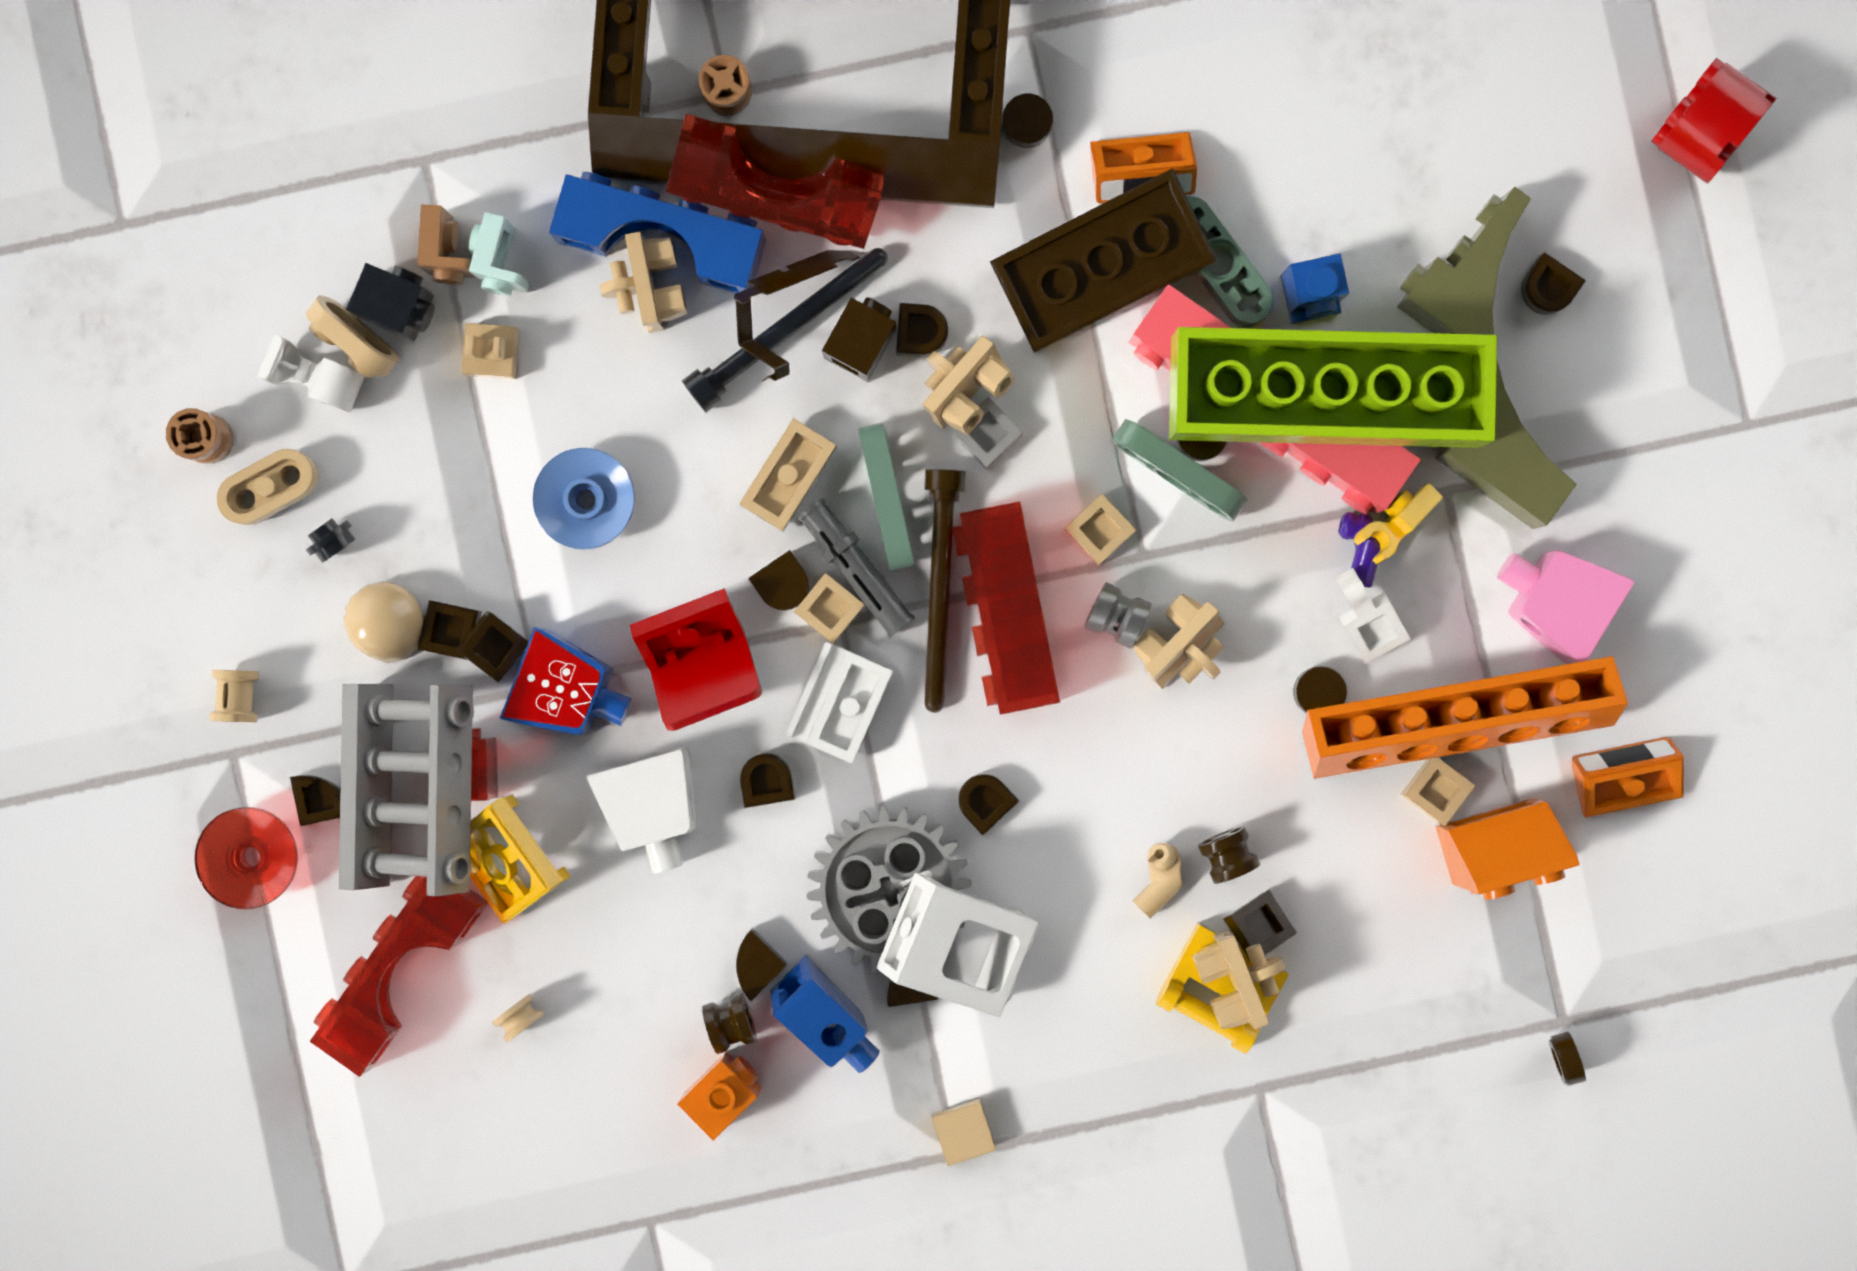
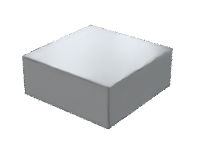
[952,396,1023,469]

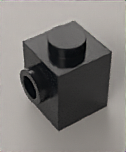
[346,263,435,341]

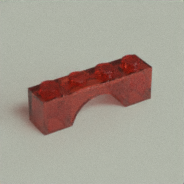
[666,114,884,249]
[309,876,489,1077]

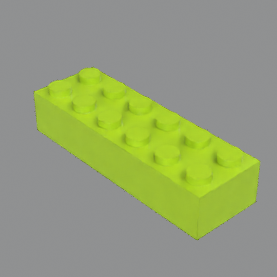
[1169,327,1497,448]

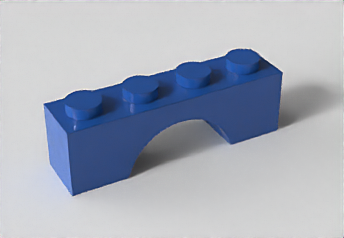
[549,172,766,294]

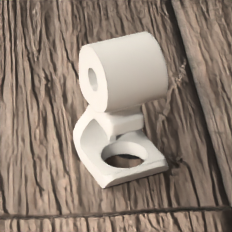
[257,334,365,413]

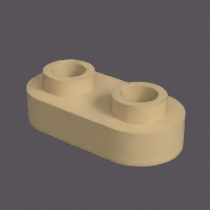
[306,295,400,378]
[217,449,318,525]

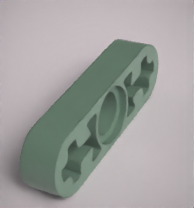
[1187,196,1273,327]
[1111,419,1248,522]
[858,422,915,571]

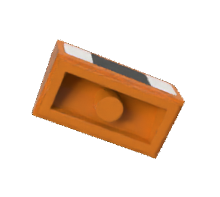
[1090,132,1197,204]
[1572,737,1684,818]

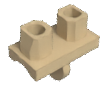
[600,232,688,333]
[923,335,1015,435]
[1132,594,1225,689]
[1192,930,1285,1029]

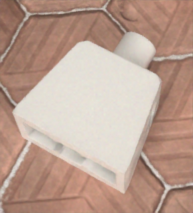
[587,748,696,874]

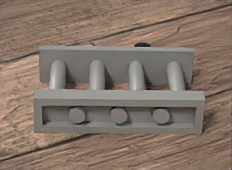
[339,684,474,896]

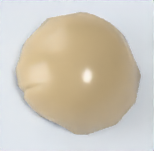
[344,581,425,663]

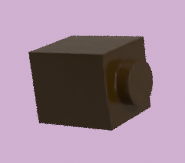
[822,297,897,382]

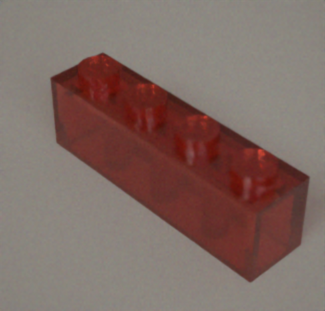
[951,501,1060,715]

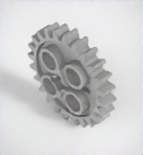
[806,806,972,972]

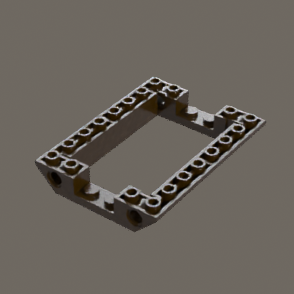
[588,0,1010,208]

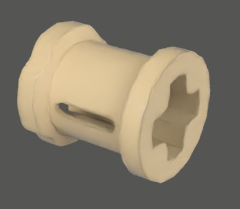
[209,669,260,722]

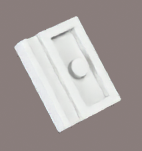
[785,641,893,764]

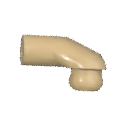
[1133,842,1183,919]

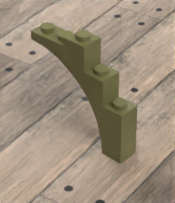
[1397,186,1577,529]

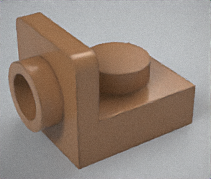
[417,204,476,285]

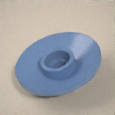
[532,448,635,550]

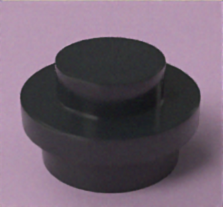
[306,518,355,563]

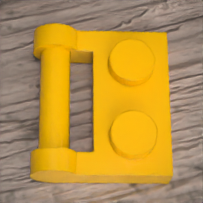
[1155,923,1289,1054]

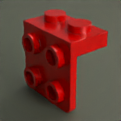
[629,588,762,731]

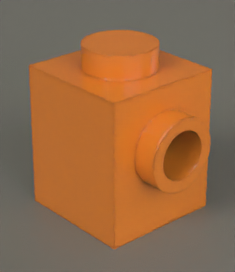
[677,1052,761,1141]

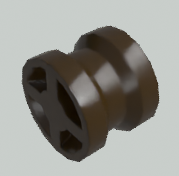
[1197,826,1261,884]
[702,993,757,1054]

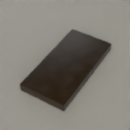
[989,168,1217,353]

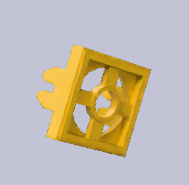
[470,794,571,924]

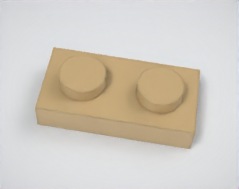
[739,418,837,532]

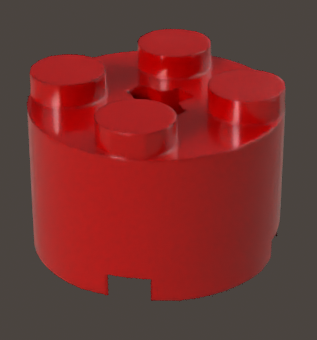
[1651,57,1777,184]

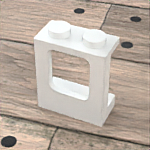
[876,873,1038,1018]

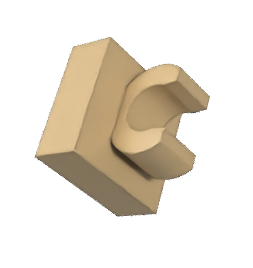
[461,323,519,380]

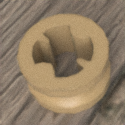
[492,994,544,1042]

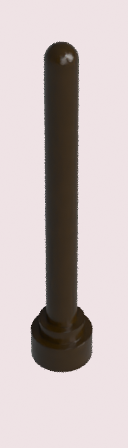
[924,469,966,713]

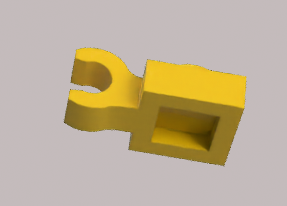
[1354,483,1443,564]

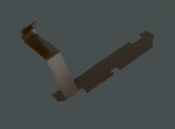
[734,250,860,382]

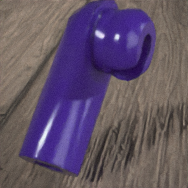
[1338,512,1381,588]

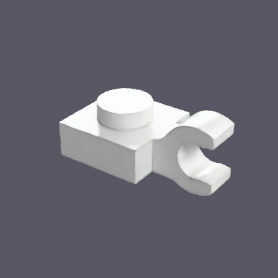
[1335,568,1411,664]

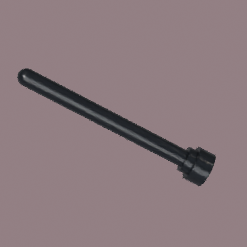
[681,248,888,413]

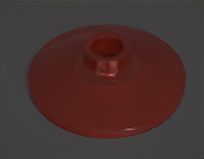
[194,807,298,909]

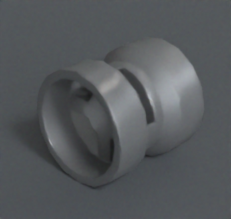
[1084,582,1152,649]

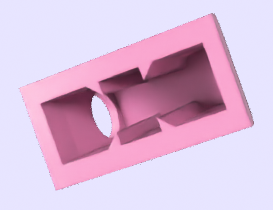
[1497,550,1635,664]

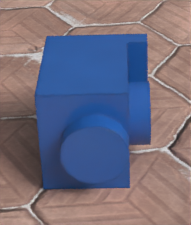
[1280,253,1349,324]

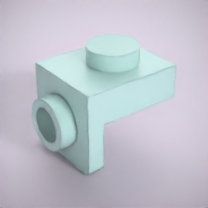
[468,212,529,297]

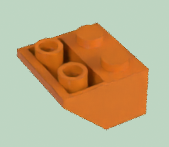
[1435,798,1580,899]

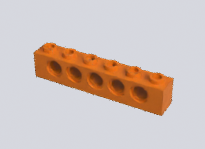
[1302,656,1628,779]

